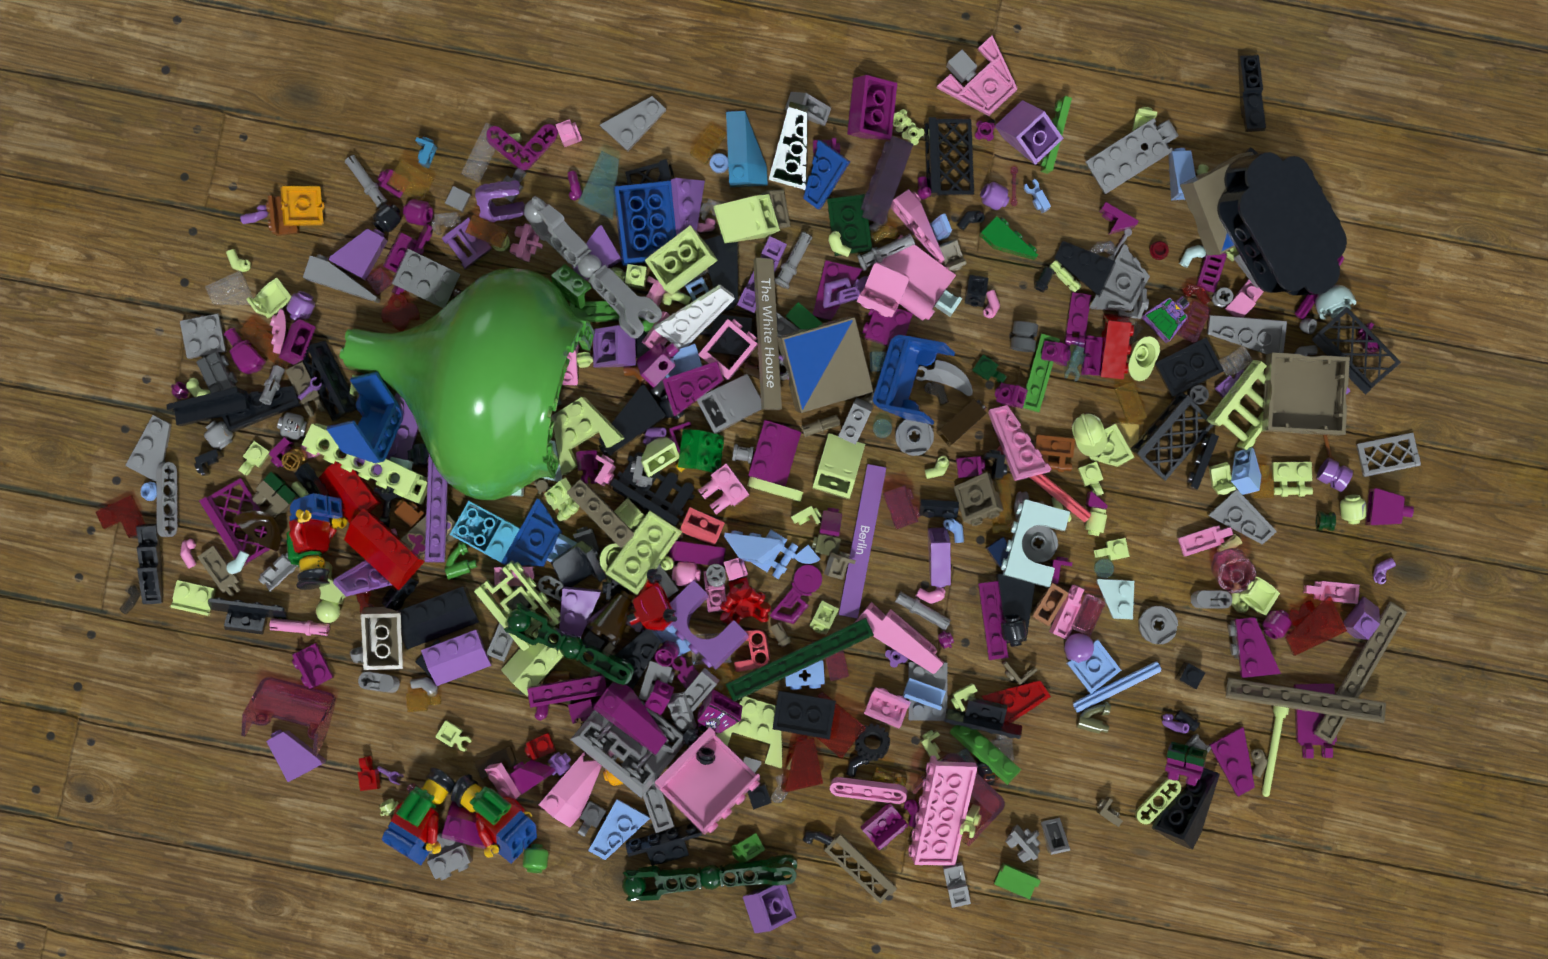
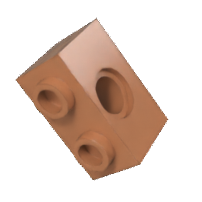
[1030,583,1069,626]

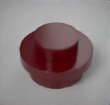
[1149,241,1169,260]

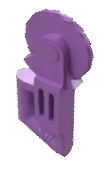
[823,276,869,309]

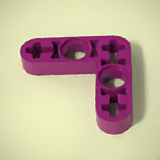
[486,124,558,170]

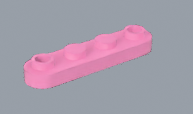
[830,777,908,804]

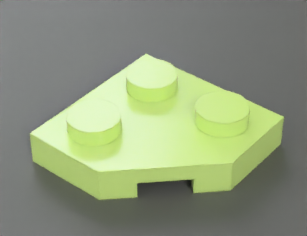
[1089,424,1134,467]

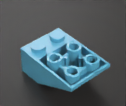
[450,501,520,562]

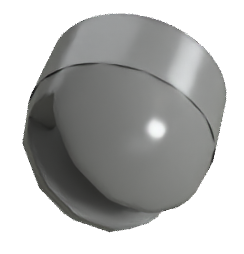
[1299,318,1317,334]
[350,647,363,663]

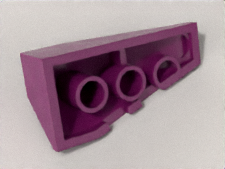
[593,681,667,755]
[442,801,499,851]

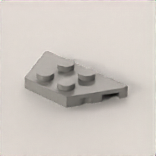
[1089,244,1150,311]

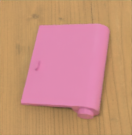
[881,235,956,321]

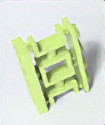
[474,560,561,651]

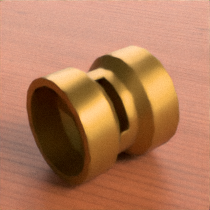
[282,447,307,471]

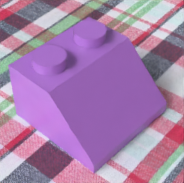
[593,325,636,368]
[743,885,796,933]

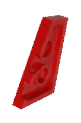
[981,680,1051,723]

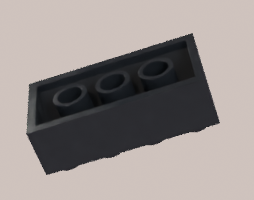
[399,586,480,650]

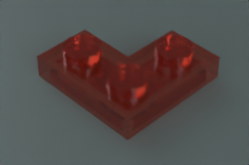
[96,495,145,538]

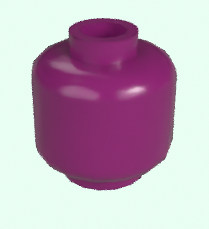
[403,199,433,226]
[1262,610,1292,639]

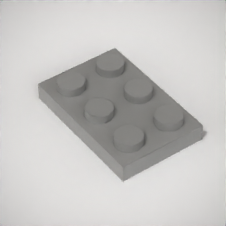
[391,249,460,308]
[908,662,947,721]

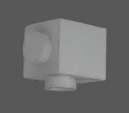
[946,50,977,83]

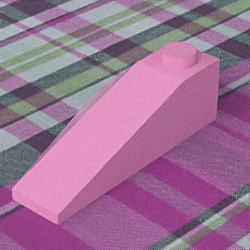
[890,190,944,264]
[539,752,602,827]

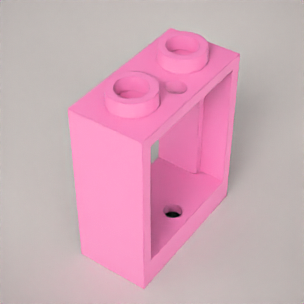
[698,319,758,380]

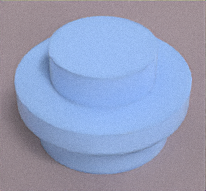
[141,482,157,501]

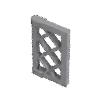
[1356,433,1421,477]

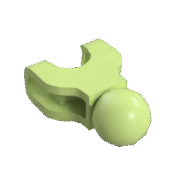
[316,561,347,623]

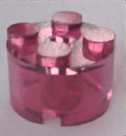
[1211,548,1256,593]

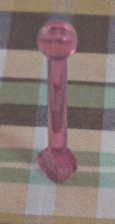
[1010,167,1018,206]

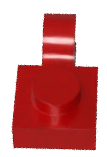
[357,756,381,791]

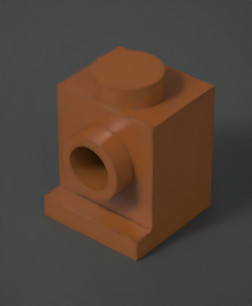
[394,499,426,528]

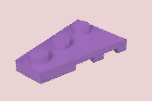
[671,178,705,236]
[558,586,602,642]

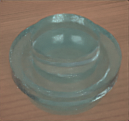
[873,419,892,438]

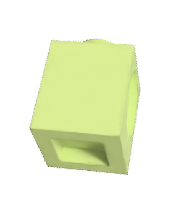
[625,264,648,289]

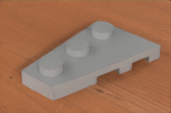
[600,96,666,152]
[1208,489,1277,545]

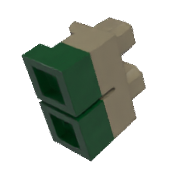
[252,471,300,518]

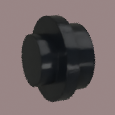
[682,727,700,746]
[696,747,716,765]

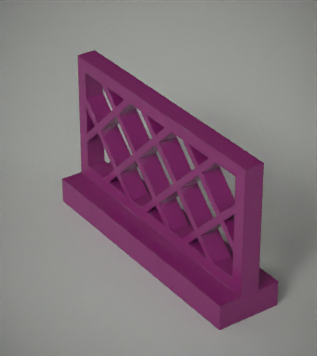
[199,478,281,567]

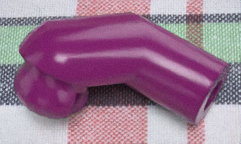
[567,171,582,201]
[917,177,931,200]

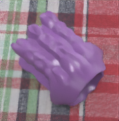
[475,180,525,223]

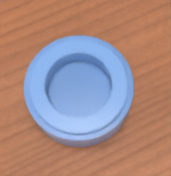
[710,153,728,173]

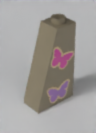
[401,511,457,557]

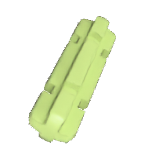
[1049,260,1081,292]

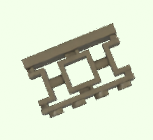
[567,480,634,548]

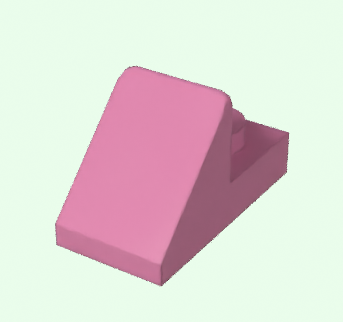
[1225,280,1264,317]

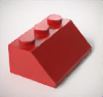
[319,456,382,524]

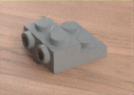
[425,832,473,881]

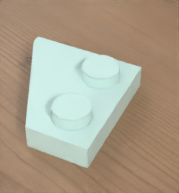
[1096,579,1134,619]

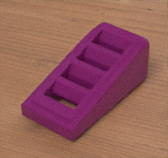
[1196,253,1227,293]

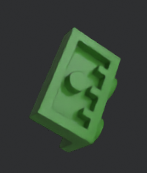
[551,264,591,310]

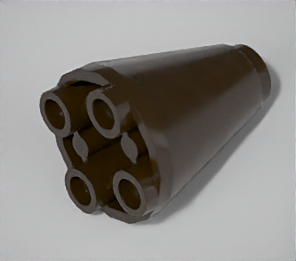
[586,589,634,646]

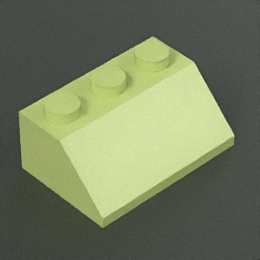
[645,225,718,294]
[501,626,564,696]

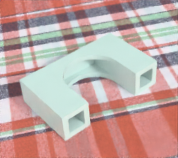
[1001,499,1070,587]

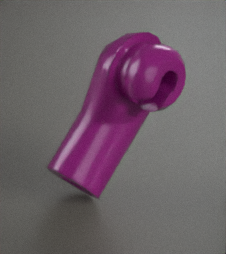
[534,704,549,721]
[904,799,920,828]

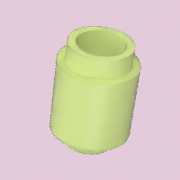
[1085,507,1107,536]

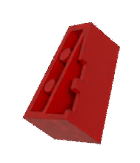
[1100,313,1134,379]

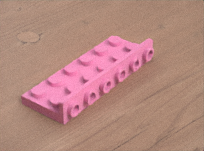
[908,756,977,866]

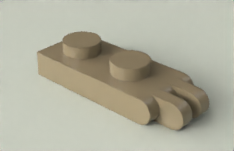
[198,546,241,597]

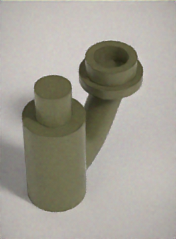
[1076,701,1111,734]

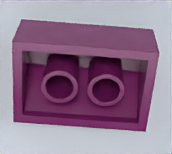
[847,75,897,140]
[748,420,801,487]

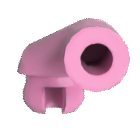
[983,290,1000,318]
[180,539,197,568]
[916,587,945,604]

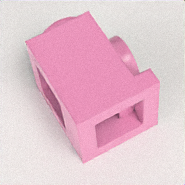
[556,119,582,147]
[723,558,748,581]

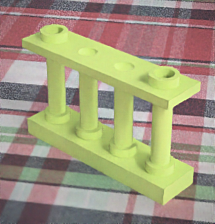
[1207,360,1267,450]

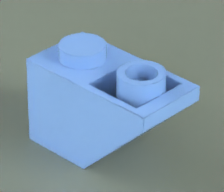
[1231,447,1261,495]

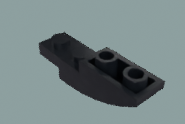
[1239,55,1266,132]

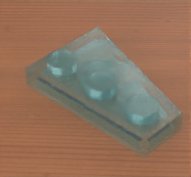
[578,151,619,220]

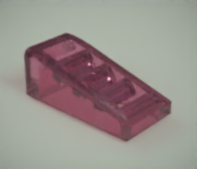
[1177,301,1211,343]

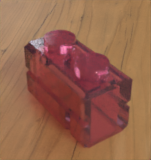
[883,486,920,529]

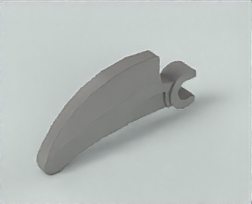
[916,360,973,396]

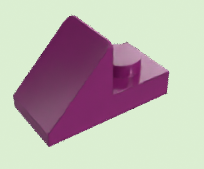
[1099,202,1139,234]

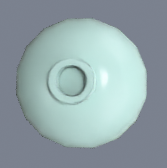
[1315,285,1356,320]

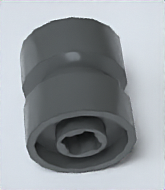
[1010,321,1038,352]

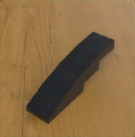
[136,524,163,604]

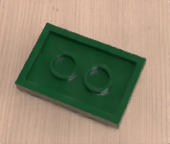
[827,194,872,257]

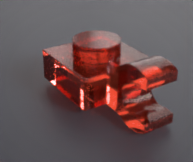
[356,591,375,614]

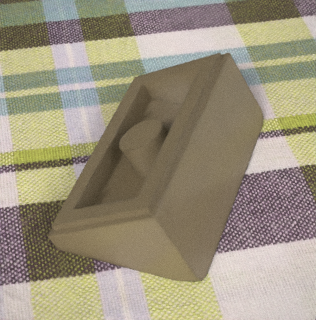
[761,189,790,229]

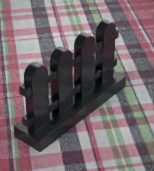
[610,452,695,527]

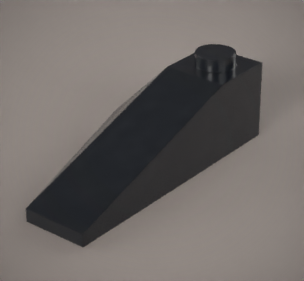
[1152,768,1220,850]

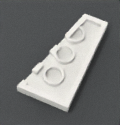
[654,285,735,349]

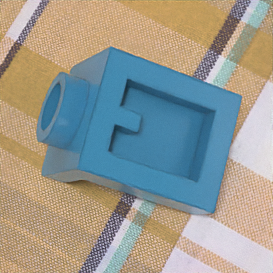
[415,137,437,169]

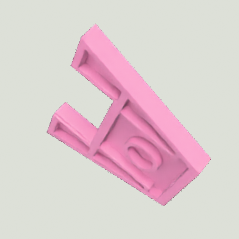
[937,36,1017,116]

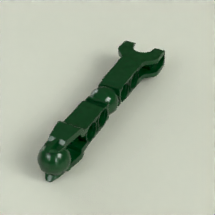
[622,855,797,902]

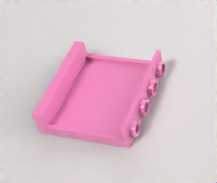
[655,727,760,835]

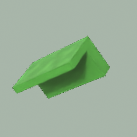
[994,863,1041,899]

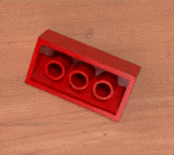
[344,508,425,590]

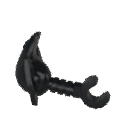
[373,486,403,528]

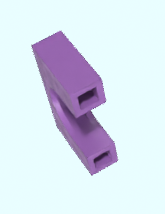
[668,580,749,670]

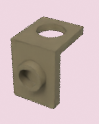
[1001,661,1038,684]

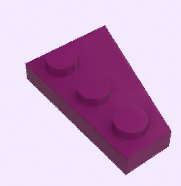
[813,261,863,321]
[662,361,724,416]
[1209,727,1255,797]

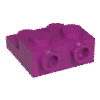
[863,308,912,347]

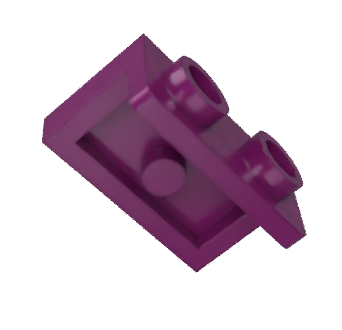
[860,803,908,850]

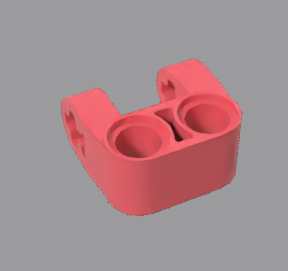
[734,630,770,672]

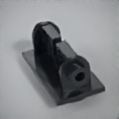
[381,578,419,611]

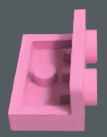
[595,454,616,486]
[864,687,911,728]

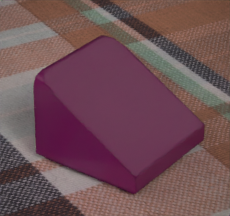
[1085,491,1108,510]

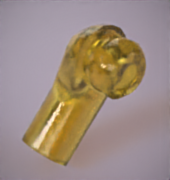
[871,225,898,243]

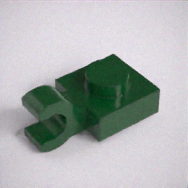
[972,355,1007,384]

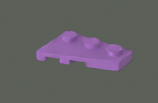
[333,560,392,596]

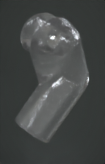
[771,774,789,803]

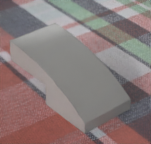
[943,862,971,908]

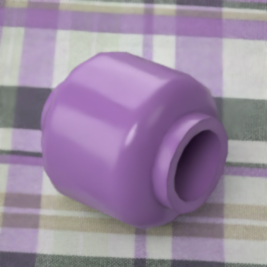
[980,182,1010,210]
[286,291,315,321]

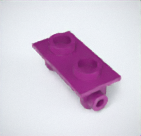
[1081,336,1103,376]

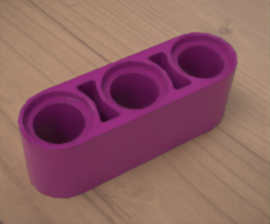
[668,541,726,566]

